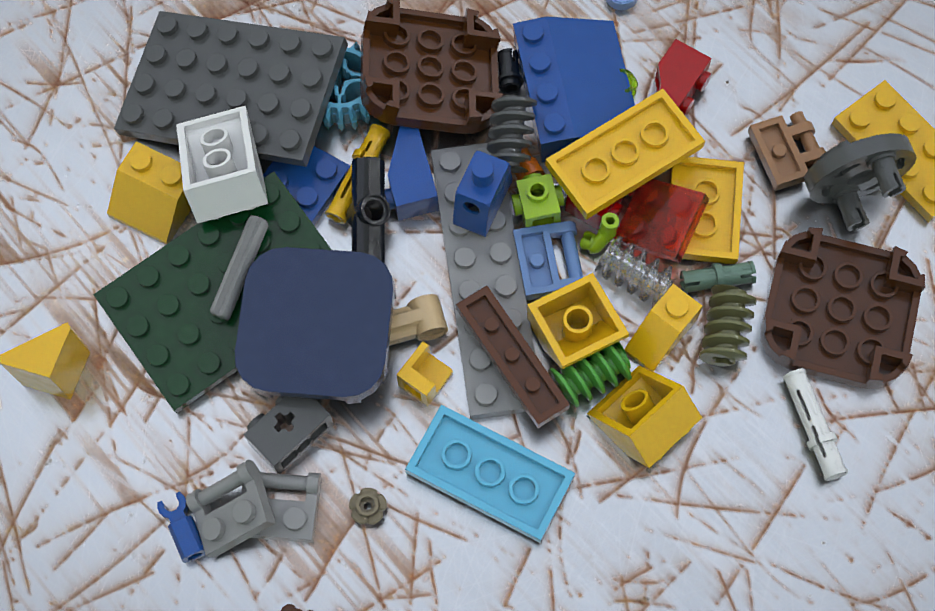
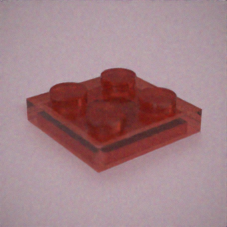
[613,179,709,263]

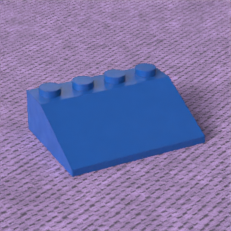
[513,16,635,163]

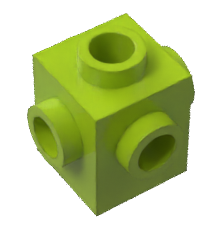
[511,173,565,228]

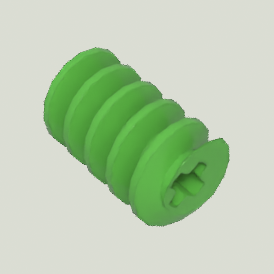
[548,342,632,408]

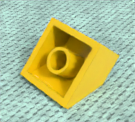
[107,141,191,245]
[527,273,629,369]
[587,365,702,468]

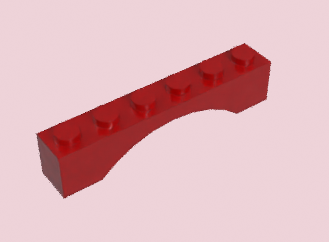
[565,39,712,230]

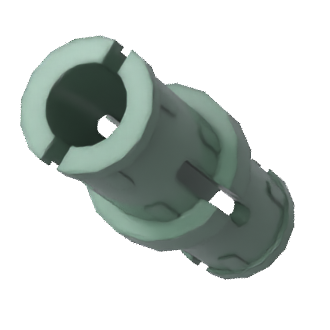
[680,261,756,294]

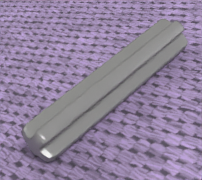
[210,215,268,320]

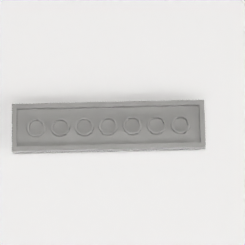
[431,143,535,420]

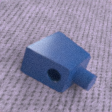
[453,151,513,237]

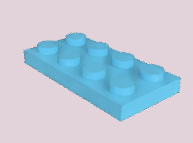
[405,405,575,543]

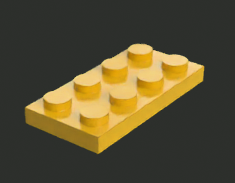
[832,80,935,223]
[545,89,705,220]

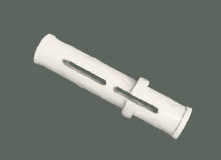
[783,368,849,481]

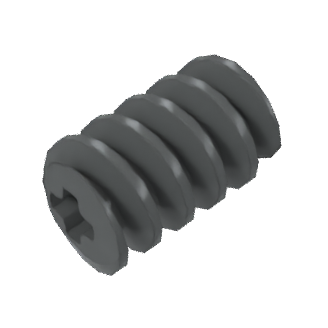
[486,95,537,173]

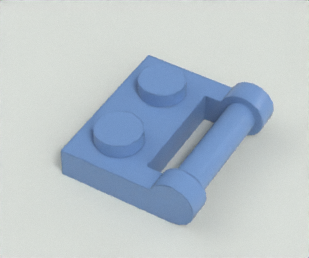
[513,221,583,301]

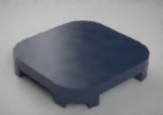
[235,247,396,404]

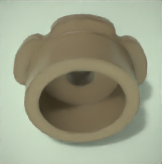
[349,488,387,525]

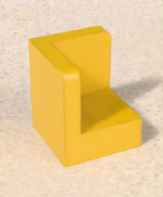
[396,341,453,406]

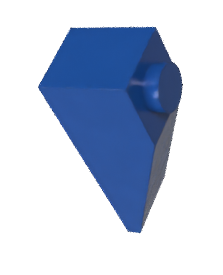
[385,126,439,221]

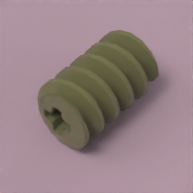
[699,284,757,367]

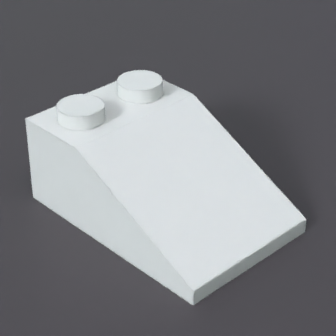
[176,106,268,223]

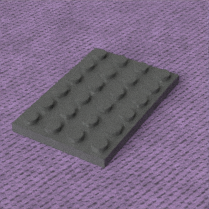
[114,11,348,167]

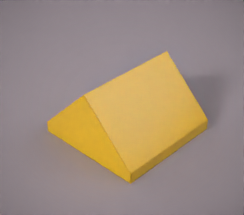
[0,322,90,400]

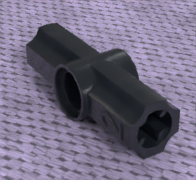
[346,157,390,263]

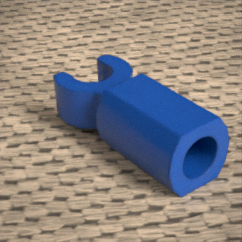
[157,492,205,563]

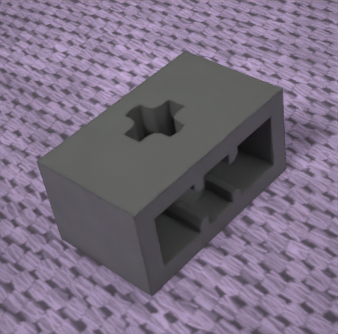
[243,396,334,474]

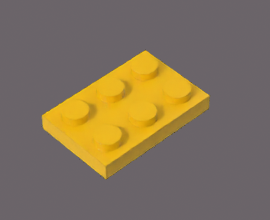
[664,157,744,264]

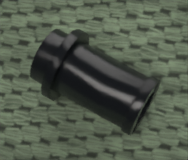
[498,48,524,94]

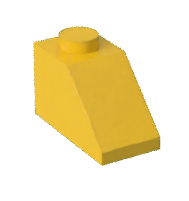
[624,284,703,372]

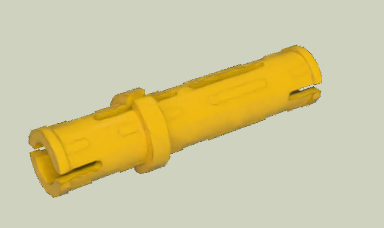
[325,124,391,224]

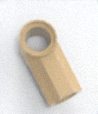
[389,294,448,346]

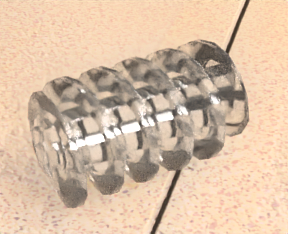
[595,236,676,308]

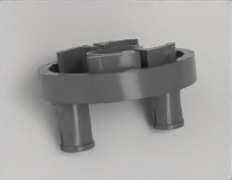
[804,133,916,231]

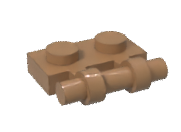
[748,111,826,191]

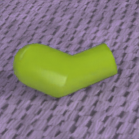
[579,212,619,254]

